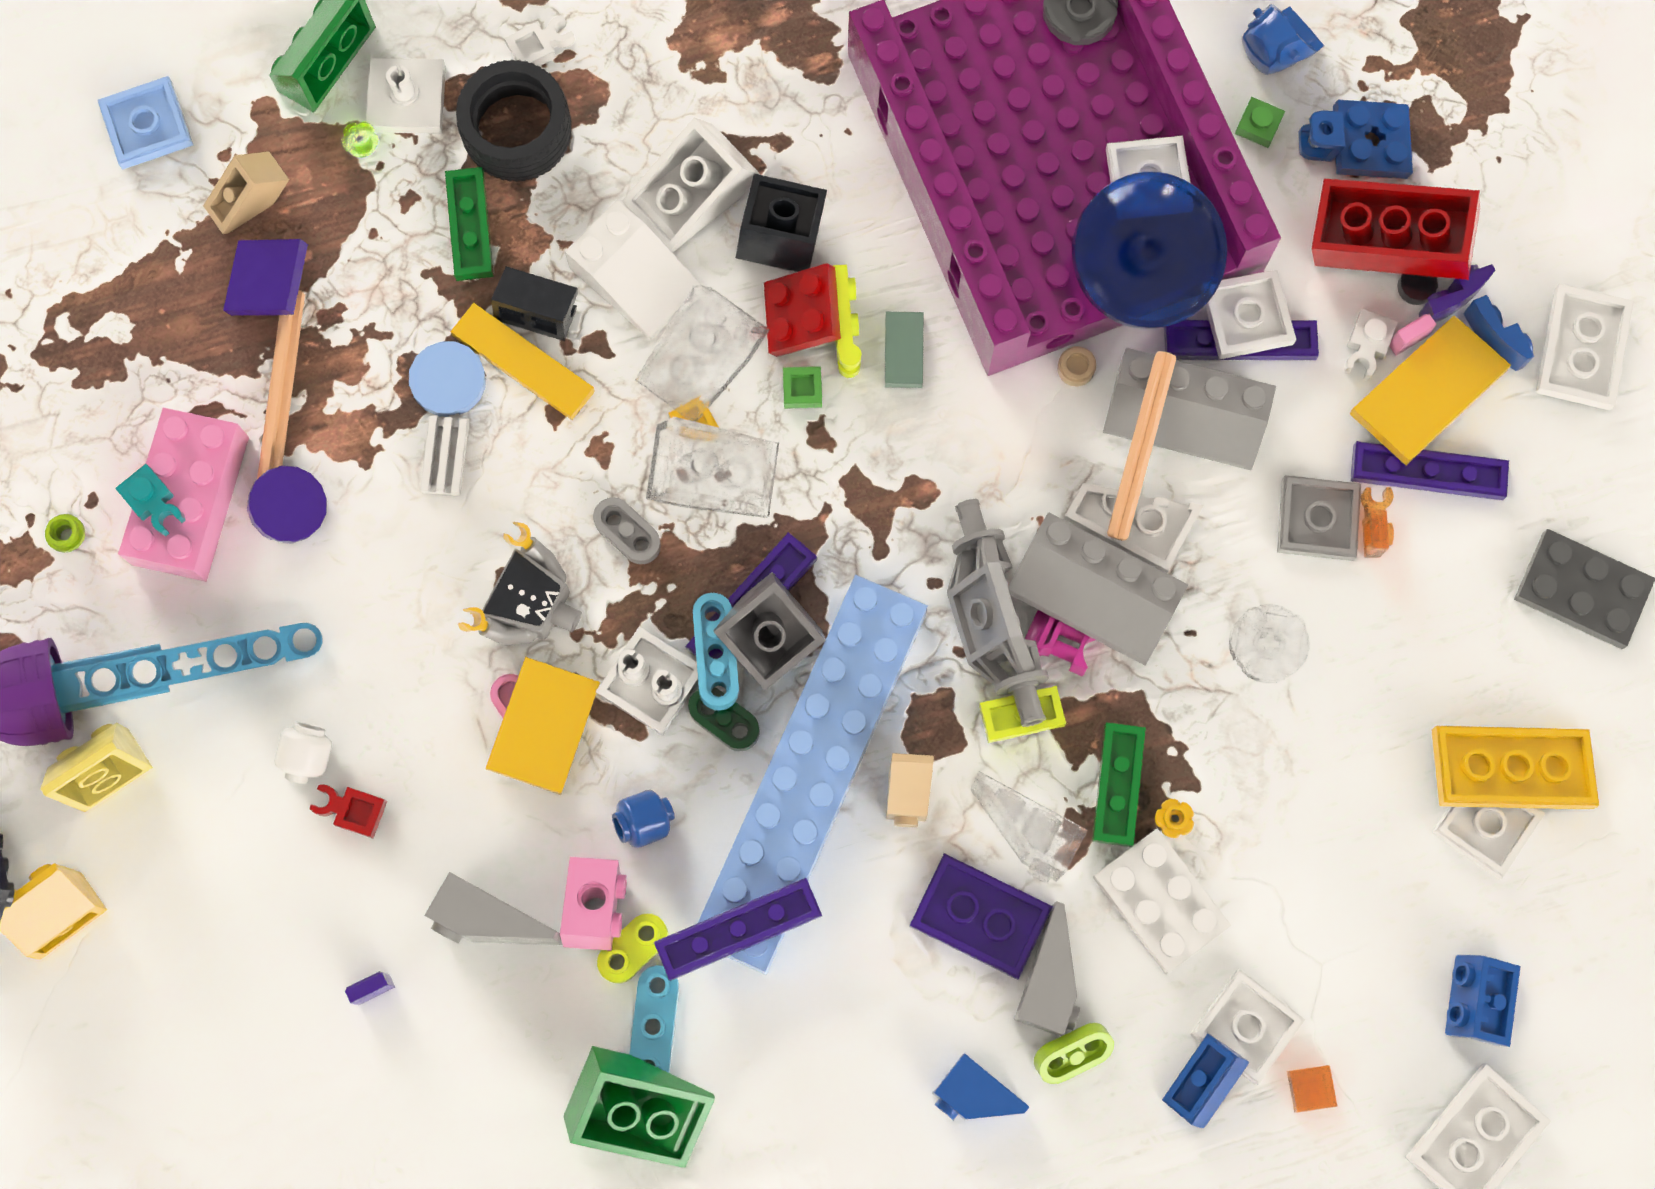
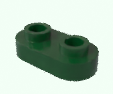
[688,687,760,751]

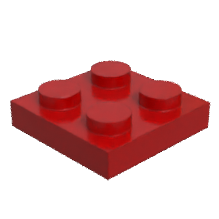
[764,263,841,357]

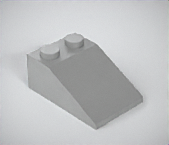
[424,872,562,945]

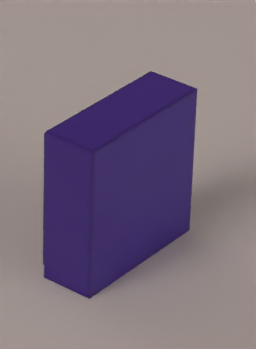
[344,971,395,1006]

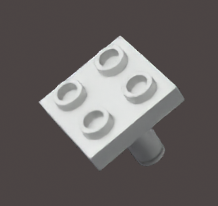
[596,627,698,736]

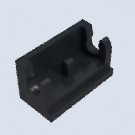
[491,266,578,341]

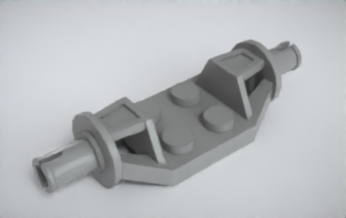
[947,499,1049,727]

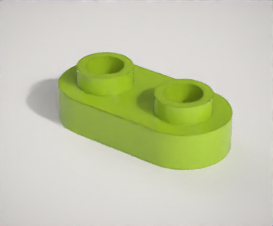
[1034,1023,1114,1084]

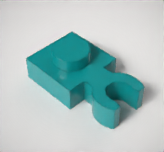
[115,464,186,536]

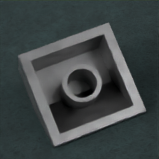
[713,572,826,691]

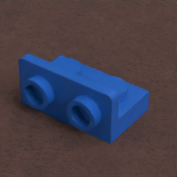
[1445,955,1521,1047]

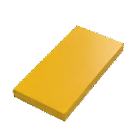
[1350,315,1511,465]
[1432,726,1599,809]

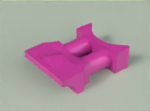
[1025,610,1095,676]

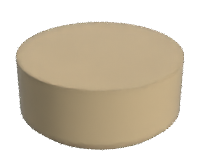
[1057,346,1097,387]

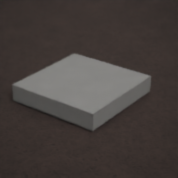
[1277,475,1361,561]

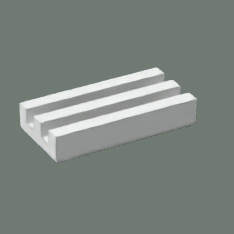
[420,416,469,496]

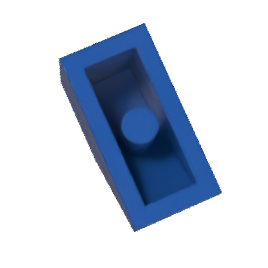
[932,1053,1029,1121]

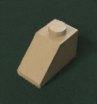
[203,152,289,234]

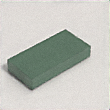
[885,311,924,388]

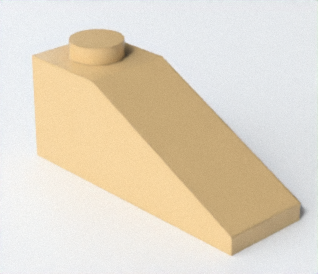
[886,753,934,827]

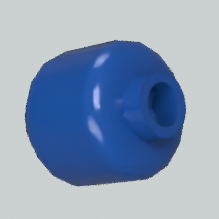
[612,790,675,848]

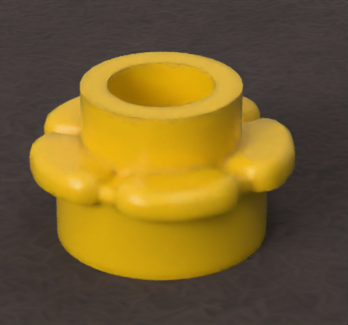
[1155,799,1194,838]

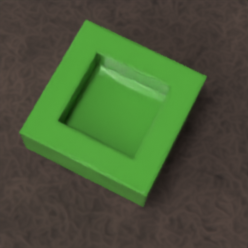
[1235,96,1285,148]
[783,366,822,409]

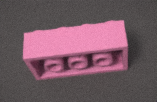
[118,407,249,582]

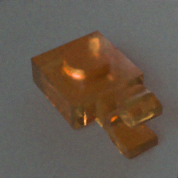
[1361,487,1394,558]

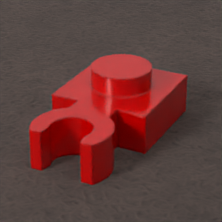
[309,784,388,839]

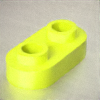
[597,913,668,984]

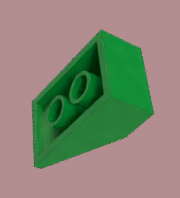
[563,1046,716,1168]

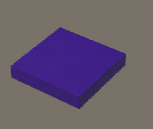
[223,239,308,316]

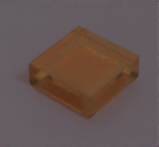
[1287,1065,1337,1113]

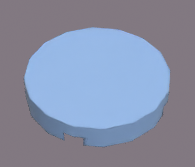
[409,341,486,417]

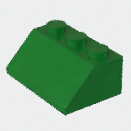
[269,0,376,113]

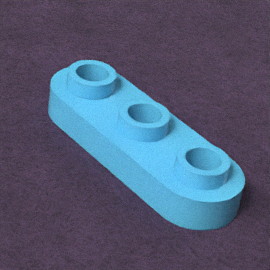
[693,593,739,710]
[629,965,679,1073]

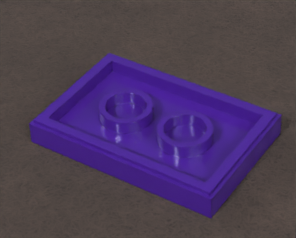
[909,853,1053,980]

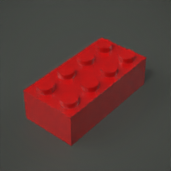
[1311,178,1480,280]

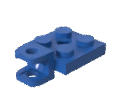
[1298,99,1413,179]

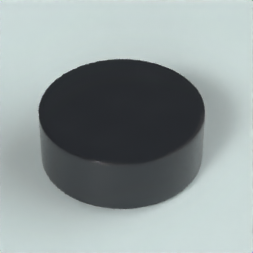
[1397,274,1438,305]

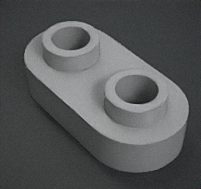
[593,497,661,564]

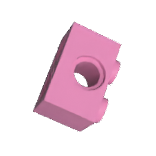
[560,857,627,951]

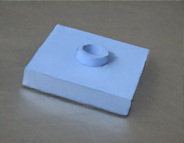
[97,76,193,170]

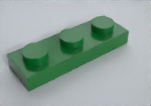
[445,167,494,281]
[1092,722,1146,847]

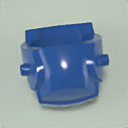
[1242,4,1324,75]

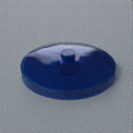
[1072,172,1227,329]

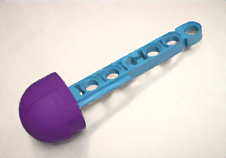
[0,623,323,746]

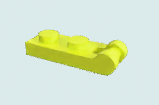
[832,265,862,378]

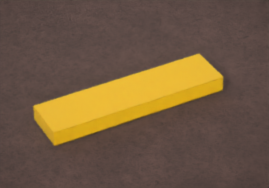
[450,303,595,420]

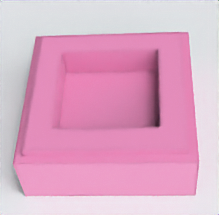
[1389,314,1437,356]

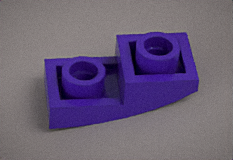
[1418,264,1496,323]

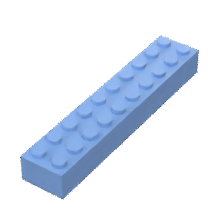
[698,575,928,975]

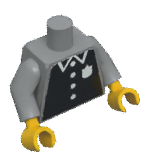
[458,522,582,646]

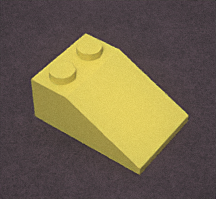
[40,722,153,812]

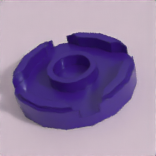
[247,466,327,544]

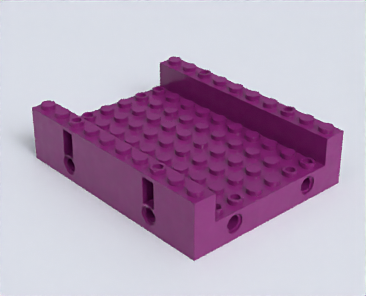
[848,0,1281,377]

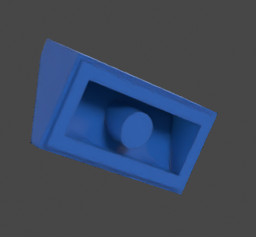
[1162,1033,1249,1128]

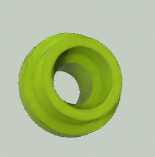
[45,514,85,553]

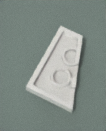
[1063,483,1204,573]

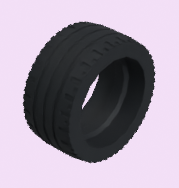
[456,59,572,182]

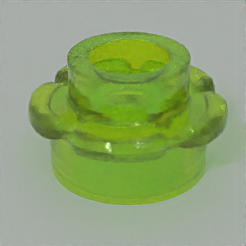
[341,121,379,158]

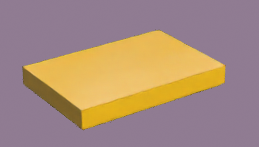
[485,657,600,795]

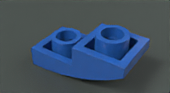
[1463,295,1534,371]

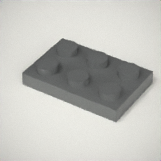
[1514,529,1655,649]

